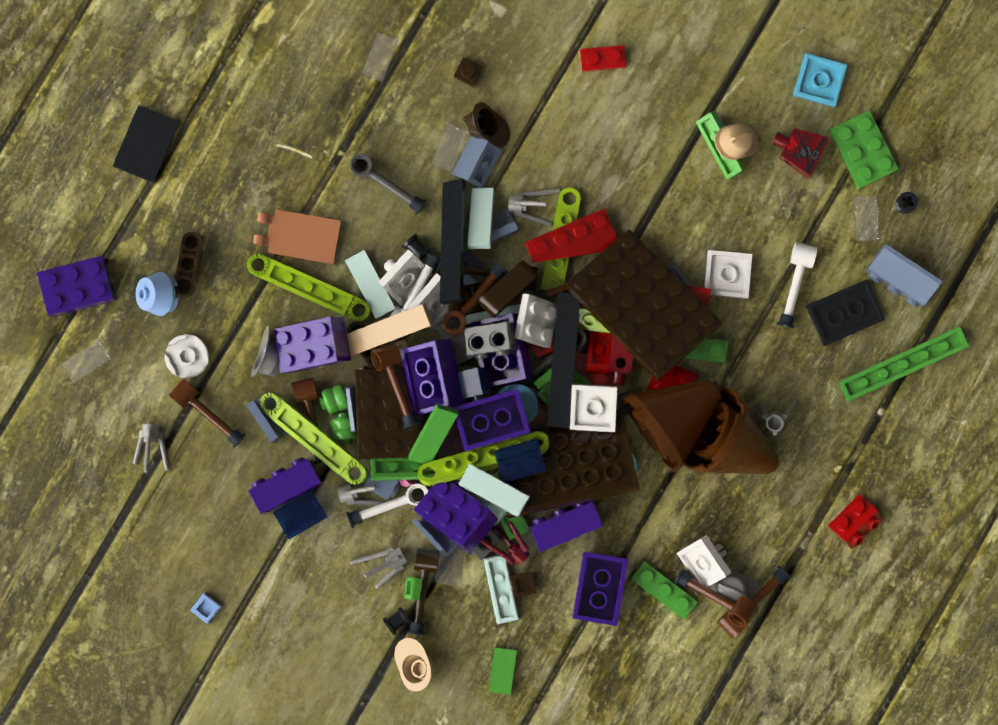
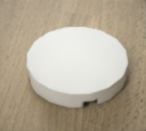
[165,334,210,379]

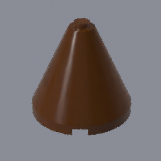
[623,380,723,472]
[684,388,779,474]

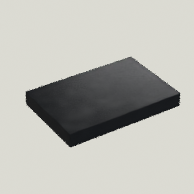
[113,105,180,183]
[805,279,885,347]

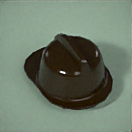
[463,102,510,147]

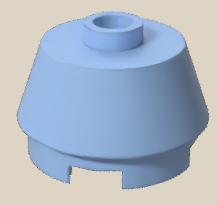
[136,272,179,316]

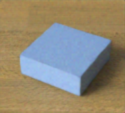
[190,592,222,624]

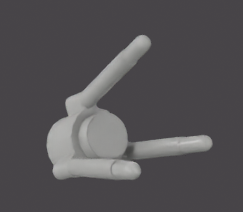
[508,188,561,226]
[758,400,797,436]
[133,424,169,473]
[338,472,386,505]
[350,547,407,589]

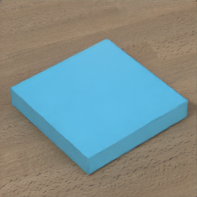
[793,53,848,108]

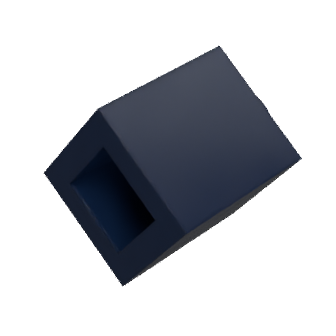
[457,367,492,402]

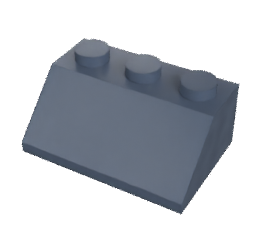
[865,244,942,308]

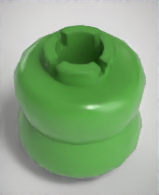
[319,384,348,415]
[330,413,357,445]

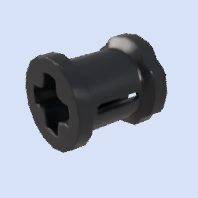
[895,192,918,214]
[401,234,431,260]
[382,607,411,635]

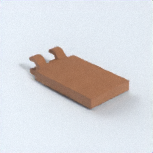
[253,209,341,265]

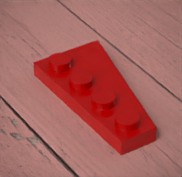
[524,208,618,263]

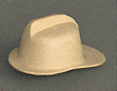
[715,123,759,160]
[394,638,435,691]

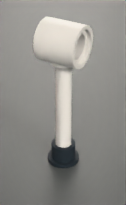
[777,242,818,328]
[390,252,441,336]
[346,484,429,528]

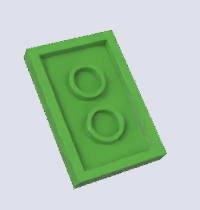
[829,110,899,189]

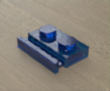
[494,438,546,483]
[273,489,328,540]

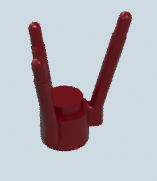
[481,522,530,565]

